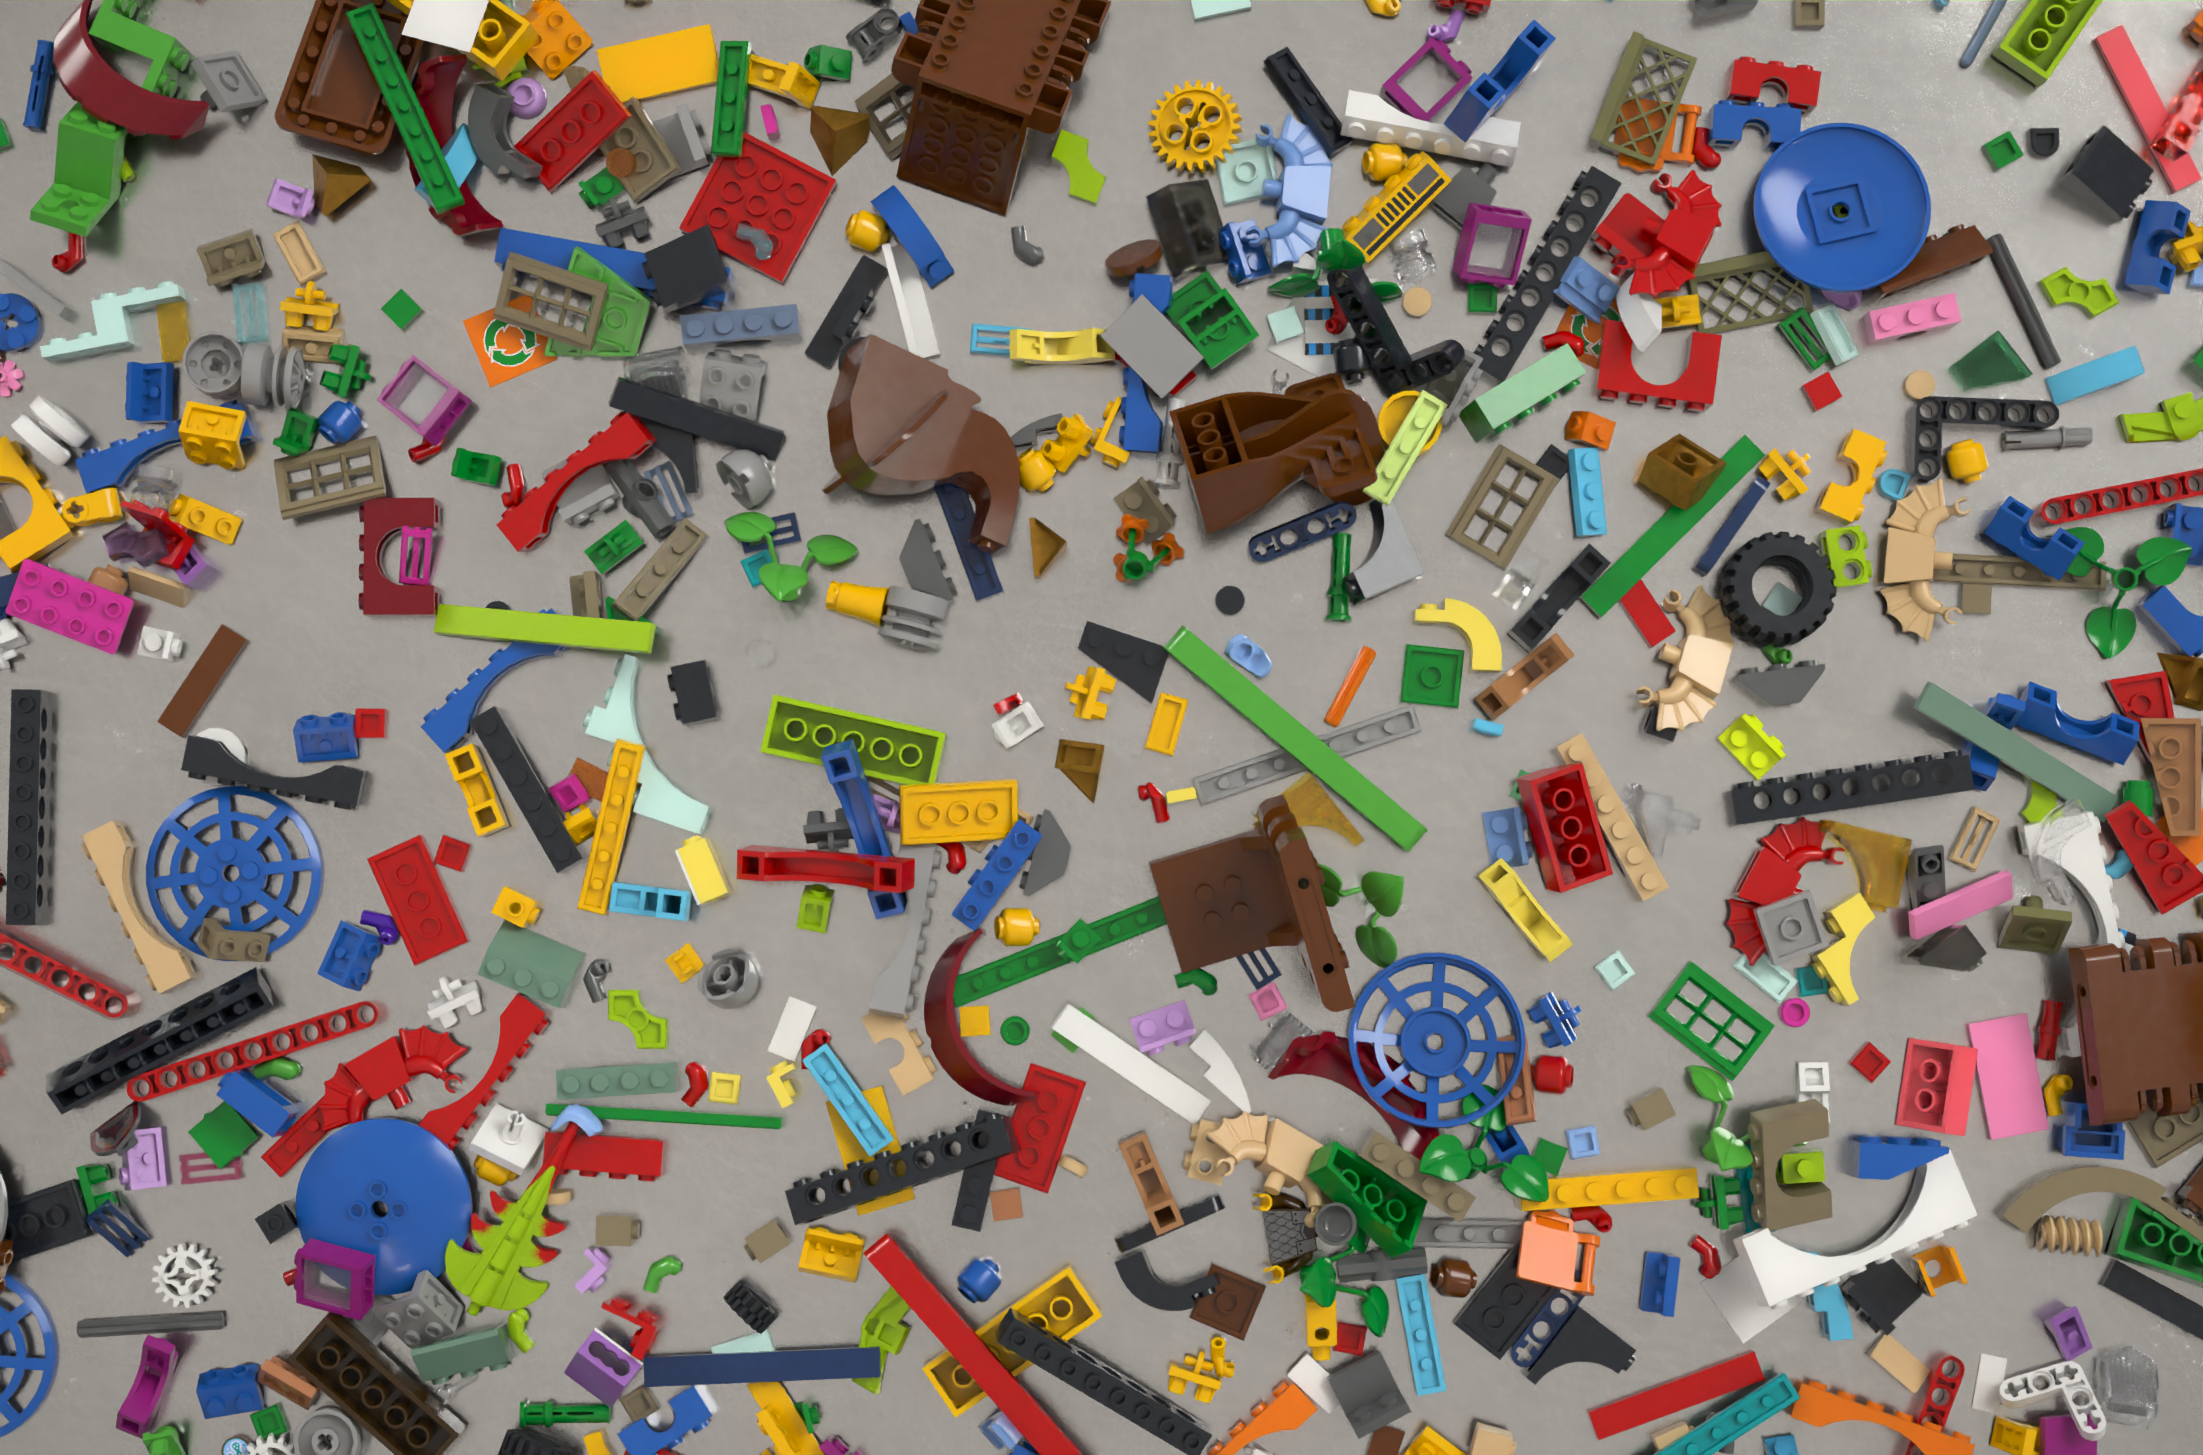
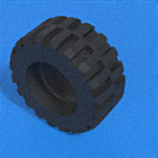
[1718,531,1837,648]

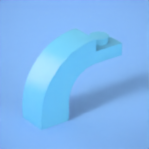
[609,882,692,921]

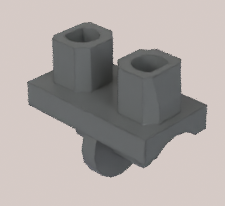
[595,197,649,247]
[803,808,854,852]

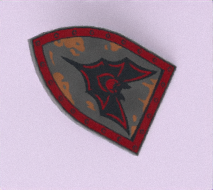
[90,1101,141,1156]

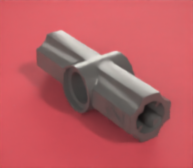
[605,459,676,539]
[1337,1247,1428,1283]

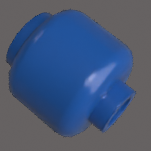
[318,401,362,444]
[957,1259,1001,1303]

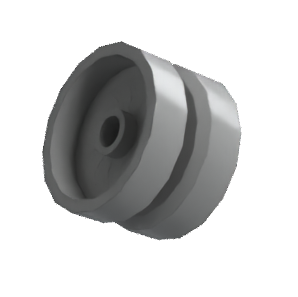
[293,1404,366,1455]

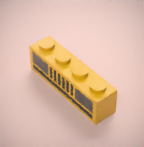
[1342,151,1452,263]

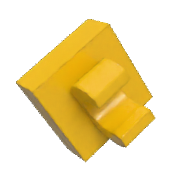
[563,804,597,844]
[665,943,706,984]

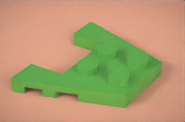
[544,246,652,356]

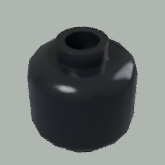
[1333,338,1373,382]

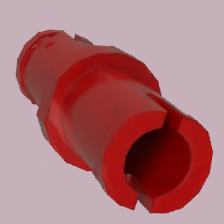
[2036,1000,2063,1062]

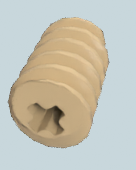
[2036,1215,2103,1258]

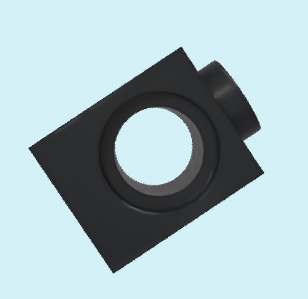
[1641,705,1677,744]
[255,1201,299,1244]

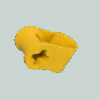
[62,488,123,527]

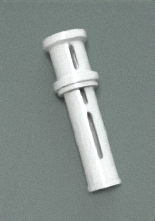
[1154,398,1186,488]

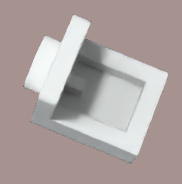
[992,701,1044,749]

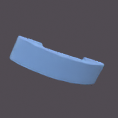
[977,1411,1022,1450]

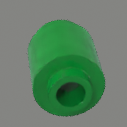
[2123,780,2153,817]

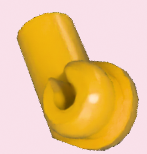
[1366,0,1401,17]

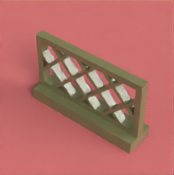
[1588,31,1698,167]
[1689,250,1814,334]

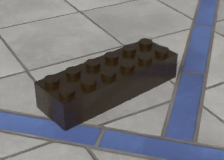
[287,1312,466,1455]

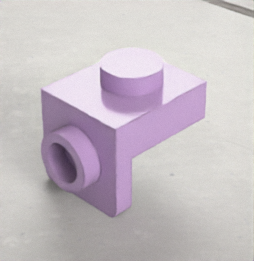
[265,178,315,219]
[574,1246,611,1294]

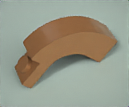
[1474,633,1575,721]
[1118,1131,1184,1236]

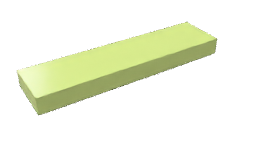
[1362,390,1448,507]

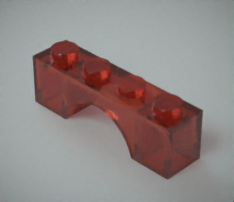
[2150,58,2203,162]

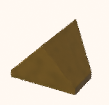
[810,105,870,176]
[312,154,371,217]
[1029,518,1067,579]
[2156,652,2203,711]
[1055,739,1105,804]

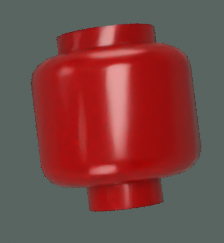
[1531,1055,1574,1095]

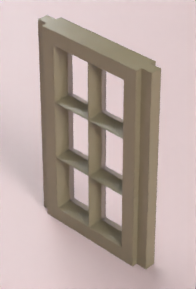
[854,73,913,159]
[493,251,609,351]
[274,435,386,520]
[1445,444,1559,570]

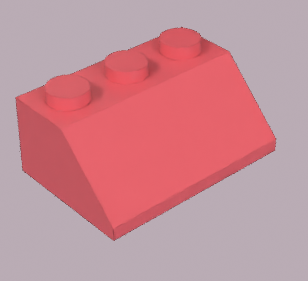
[1896,1038,1978,1136]

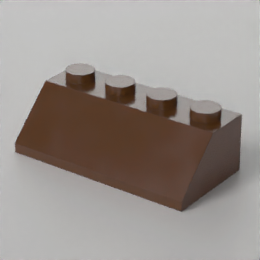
[1868,224,1993,303]

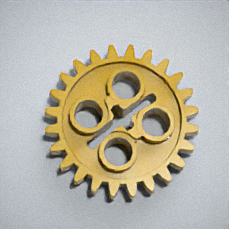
[1148,79,1243,174]

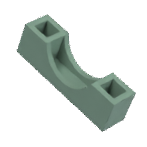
[556,1062,679,1100]

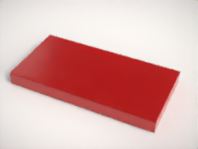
[514,70,632,192]
[367,835,469,966]
[994,1063,1086,1194]

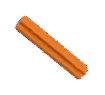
[1324,646,1376,727]

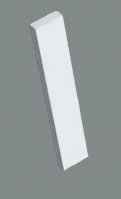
[1051,1003,1211,1124]

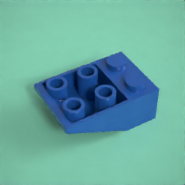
[1848,1135,1949,1180]

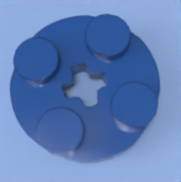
[0,293,42,353]

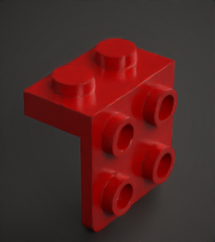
[1591,193,1665,271]
[120,500,195,570]

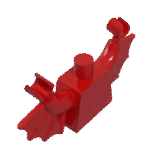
[1610,170,1722,298]
[1726,817,1845,966]
[318,1025,467,1132]

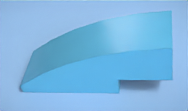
[414,123,479,207]
[2045,346,2145,405]
[1805,1250,1854,1341]

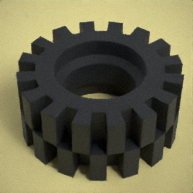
[723,1280,778,1334]

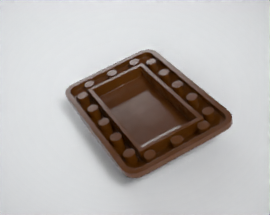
[275,0,426,155]

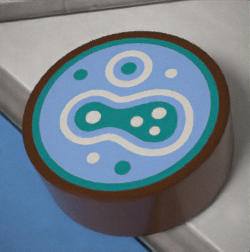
[221,1435,251,1455]

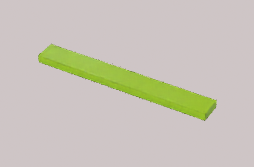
[433,604,656,654]

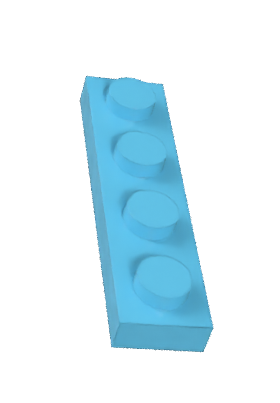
[802,1043,894,1157]
[1395,1274,1447,1396]

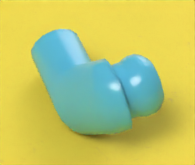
[2104,849,2133,879]

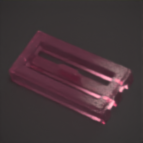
[179,1152,242,1185]

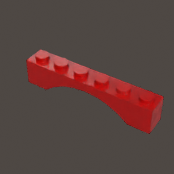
[496,412,657,552]
[737,845,915,893]
[419,992,550,1151]

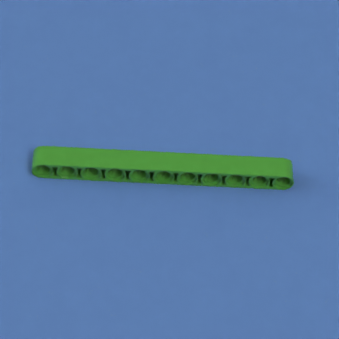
[1163,625,1428,853]

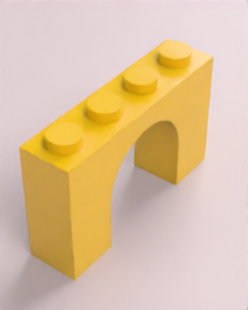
[0,435,74,573]

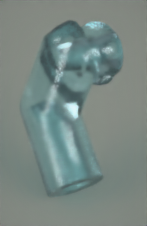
[736,224,773,260]

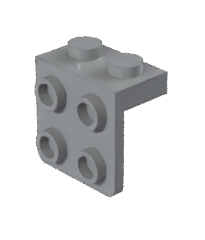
[653,103,711,178]
[1426,348,1483,426]
[699,349,767,421]
[542,459,620,525]

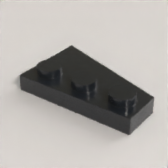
[1078,621,1169,704]

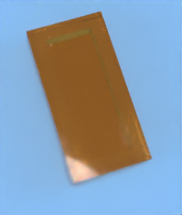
[568,757,608,802]

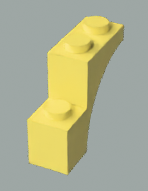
[1479,858,1573,963]
[1811,893,1876,1006]

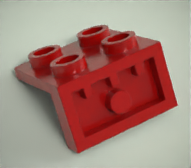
[601,1296,663,1360]

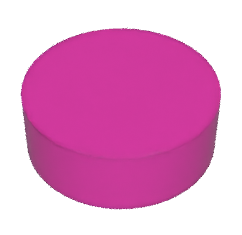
[1779,998,1810,1027]

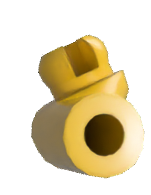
[2043,1074,2073,1117]
[1210,1337,1235,1379]

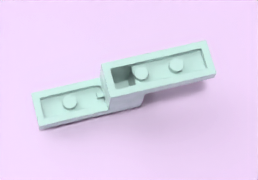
[40,281,186,362]

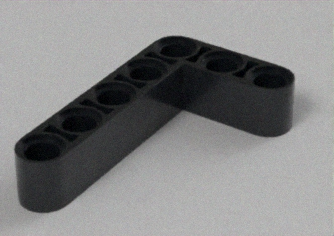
[1327,266,1465,394]
[1909,396,2059,484]

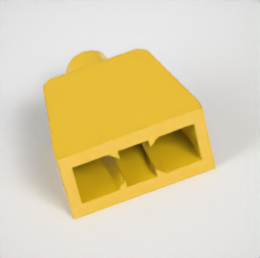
[1303,1293,1337,1361]

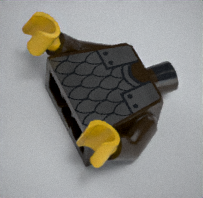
[1253,1193,1318,1285]

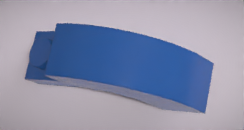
[870,185,954,287]
[1965,693,2026,792]

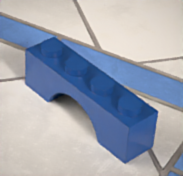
[2015,681,2140,765]

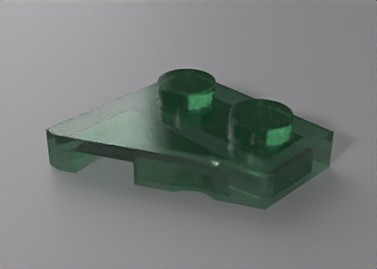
[1950,330,2033,390]

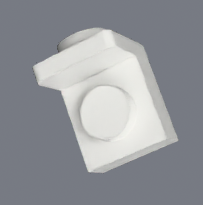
[137,626,182,663]

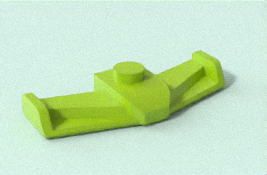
[2119,392,2203,443]
[852,1286,911,1395]

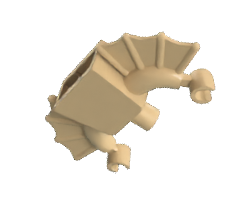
[1880,478,1972,642]
[1636,585,1735,732]
[1207,1111,1334,1228]

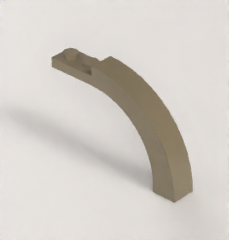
[1996,1165,2203,1242]

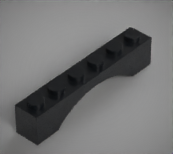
[469,706,587,874]
[181,735,367,810]

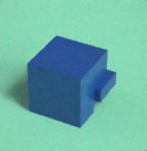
[2062,1102,2125,1160]

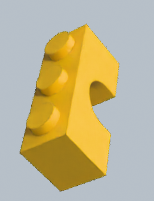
[1815,428,1887,525]
[445,743,510,837]

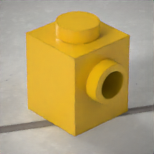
[491,886,540,928]

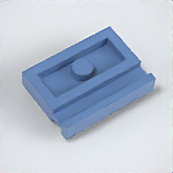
[1553,256,1620,324]

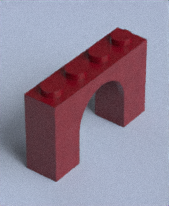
[358,498,439,617]

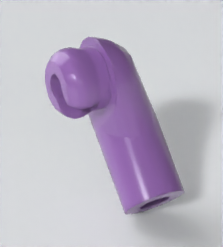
[1427,9,1465,42]

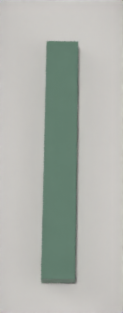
[1913,682,2118,822]

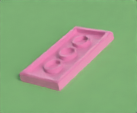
[1967,1013,2049,1140]

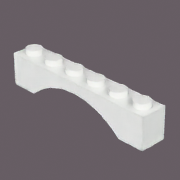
[1341,90,1521,167]

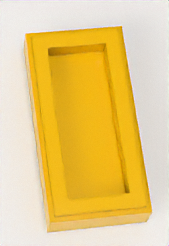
[1145,692,1189,757]

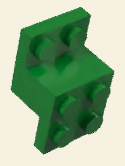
[1166,270,1259,370]

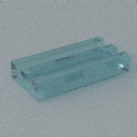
[232,282,268,344]

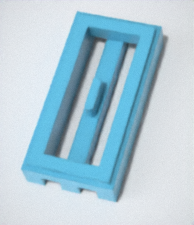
[970,323,1030,357]

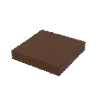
[1189,1263,1266,1341]

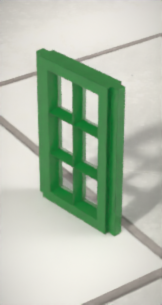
[1648,961,1775,1082]

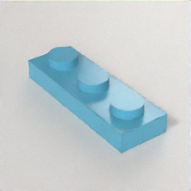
[1568,448,1607,537]

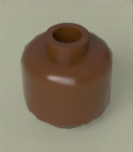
[1431,1258,1477,1298]

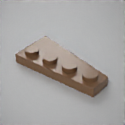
[2140,718,2201,836]

